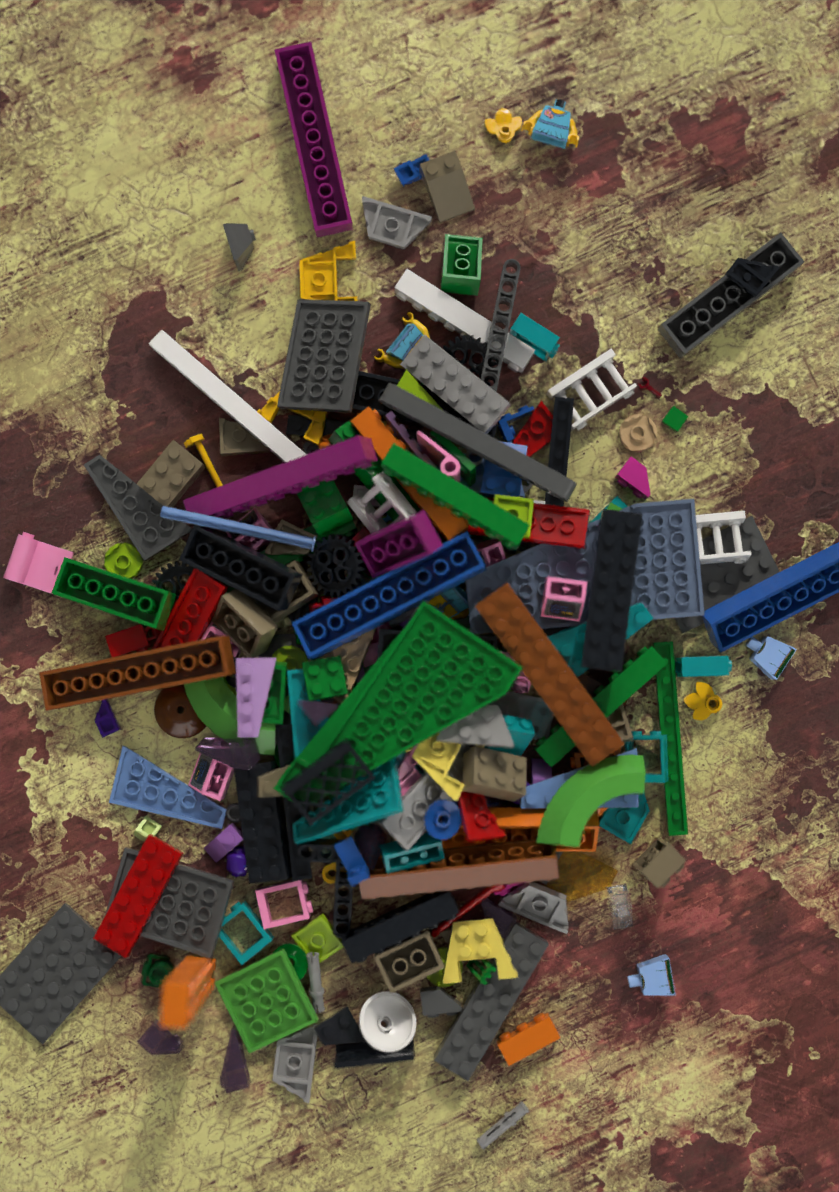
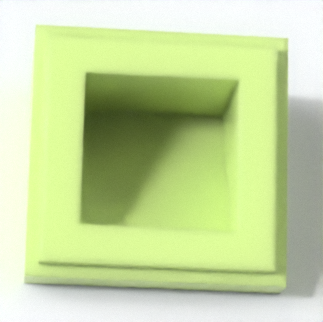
[134,816,162,842]

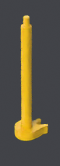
[184,434,223,488]

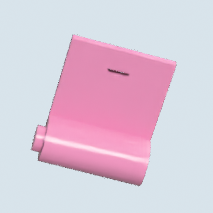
[417,430,460,483]
[3,532,74,593]

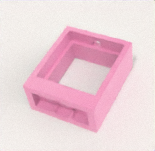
[255,880,313,929]

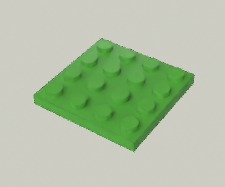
[215,948,319,1054]

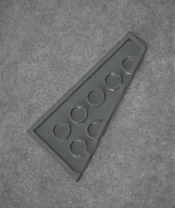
[84,454,192,561]

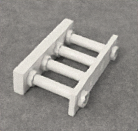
[547,348,637,431]
[347,472,417,533]
[696,511,751,565]

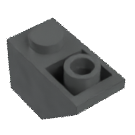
[420,986,462,1018]

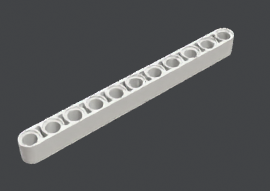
[148,330,307,463]

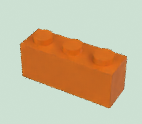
[497,1013,561,1066]

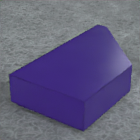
[94,699,121,738]

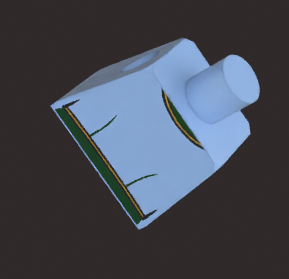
[746,636,797,680]
[627,954,676,996]

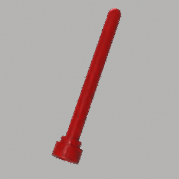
[431,884,507,937]

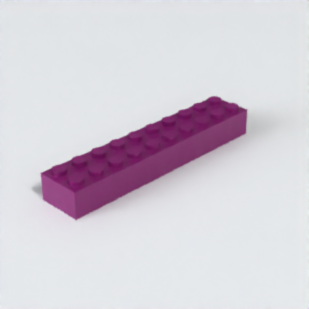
[274,42,353,238]
[183,436,378,519]

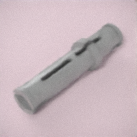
[306,952,325,1013]
[476,1101,529,1150]

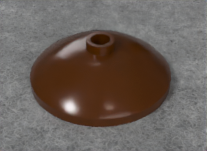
[154,685,206,738]

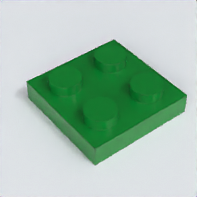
[301,655,348,702]

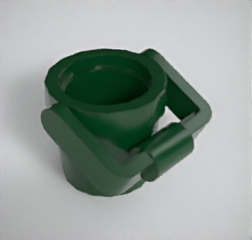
[140,953,175,988]

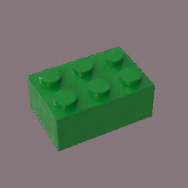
[297,480,353,537]

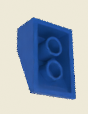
[480,441,528,498]

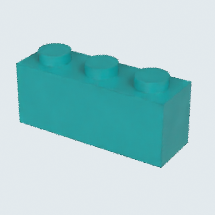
[379,833,445,874]

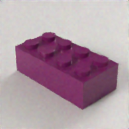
[355,510,442,578]

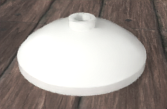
[359,991,416,1052]

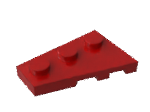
[512,401,553,457]
[457,782,506,842]

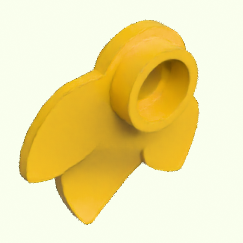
[485,108,522,143]
[683,682,722,721]

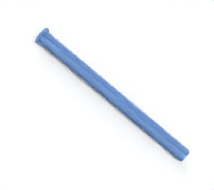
[160,506,316,552]

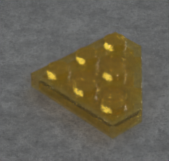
[545,851,618,902]

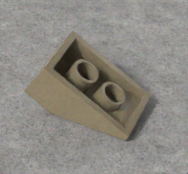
[419,151,475,223]

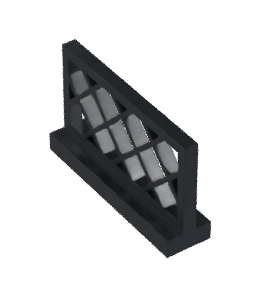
[281,737,375,825]
[334,1038,415,1069]

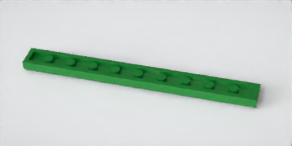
[653,641,688,836]

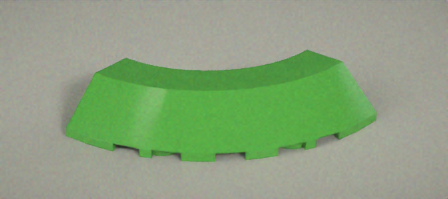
[183,677,276,756]
[536,755,646,848]

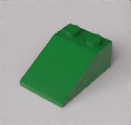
[440,234,483,296]
[262,661,288,724]

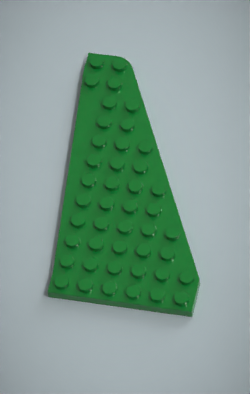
[273,601,523,806]

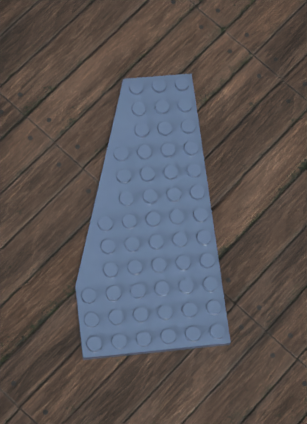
[466,499,704,634]

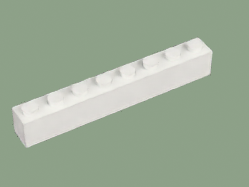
[395,269,535,373]

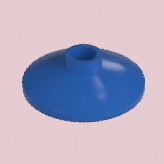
[424,800,461,840]

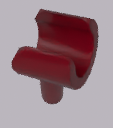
[638,377,662,398]

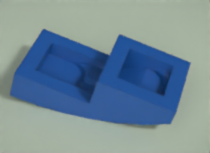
[393,154,430,186]

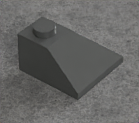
[223,223,256,271]

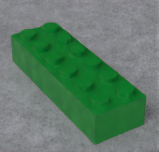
[51,557,176,631]

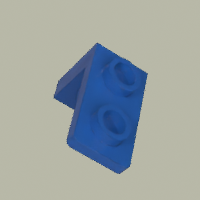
[497,406,535,442]
[334,836,370,886]

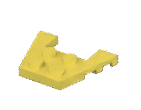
[412,732,484,802]
[443,918,518,984]

